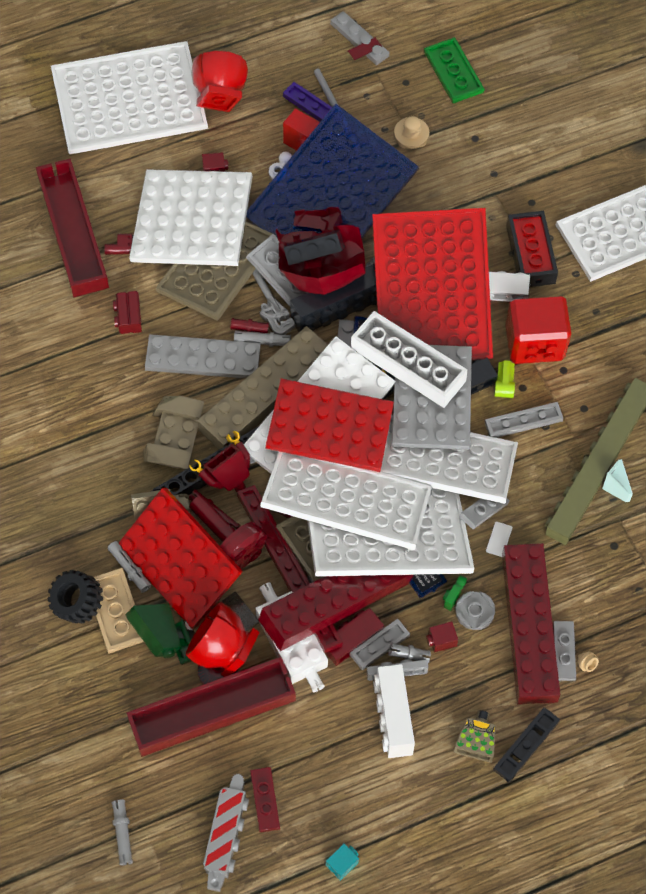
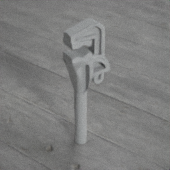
[252,269,295,335]

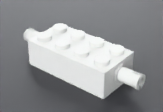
[256,582,328,692]

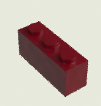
[326,608,384,666]

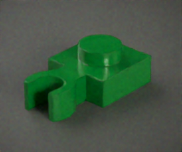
[443,575,467,611]

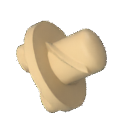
[394,116,429,149]

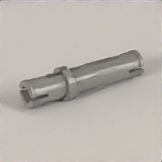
[234,330,291,347]
[107,541,151,593]
[112,799,133,865]

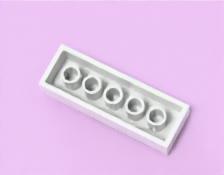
[351,311,467,408]

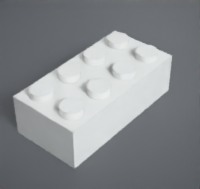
[373,664,415,758]

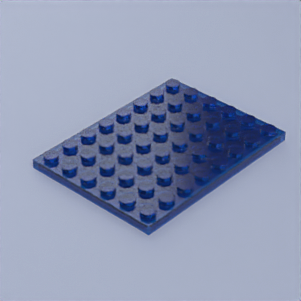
[246,104,420,239]

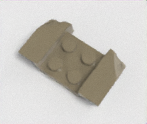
[143,396,204,470]

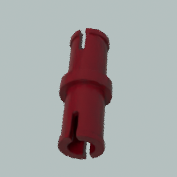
[230,318,269,333]

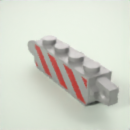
[203,774,249,892]

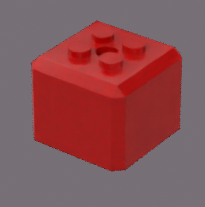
[505,296,572,364]

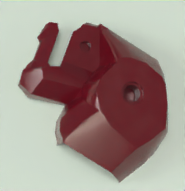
[275,207,366,295]

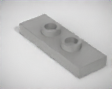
[459,498,510,530]
[553,621,576,681]
[367,660,429,681]

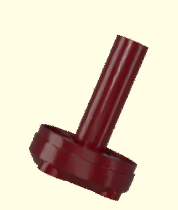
[189,495,267,569]

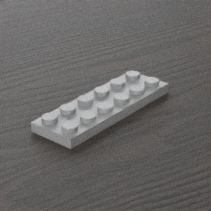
[145,334,261,379]

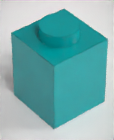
[326,843,359,881]

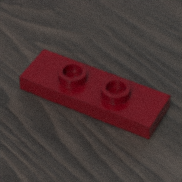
[250,767,280,833]

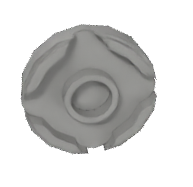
[455,591,495,630]

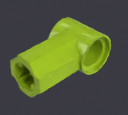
[494,360,515,398]

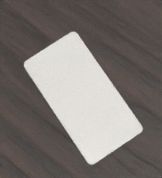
[486,522,513,557]

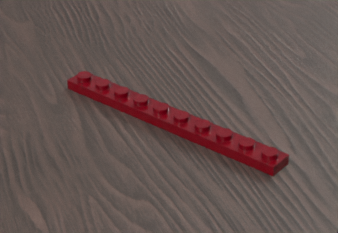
[237,485,343,653]

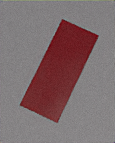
[348,37,382,60]

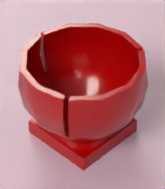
[191,51,248,112]
[186,602,260,677]

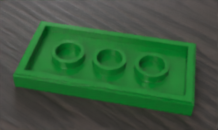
[424,37,484,103]

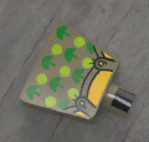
[454,710,496,763]

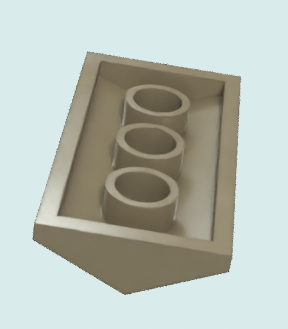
[276,516,324,582]

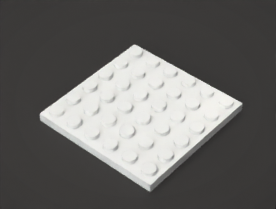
[129,170,253,266]

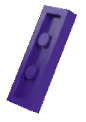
[283,82,335,124]

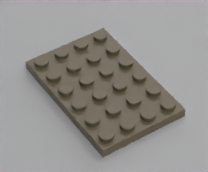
[156,221,276,321]

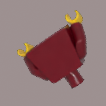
[189,431,250,492]

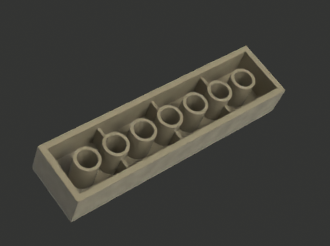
[197,326,328,450]

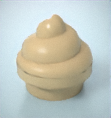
[578,651,598,672]

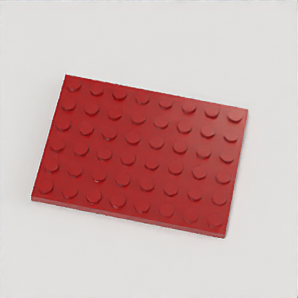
[372,208,493,360]

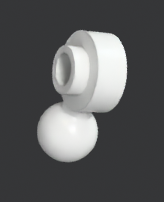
[269,151,293,182]

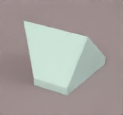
[602,459,633,502]

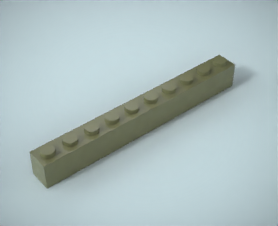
[545,378,646,546]

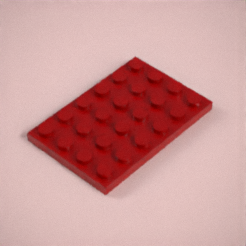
[265,378,394,472]
[119,488,243,629]

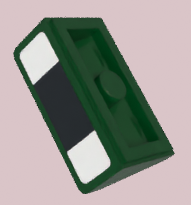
[175,620,195,665]

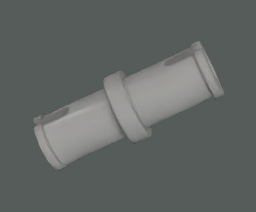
[388,643,431,662]

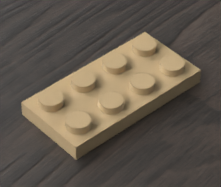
[94,568,144,654]

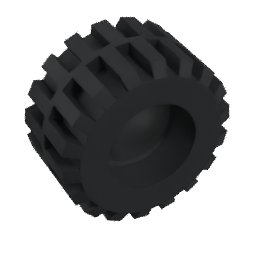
[47,570,103,624]

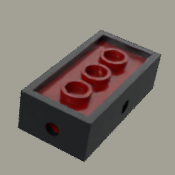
[506,211,558,287]

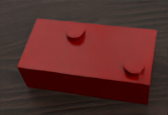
[283,108,354,177]

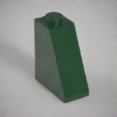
[125,603,181,658]

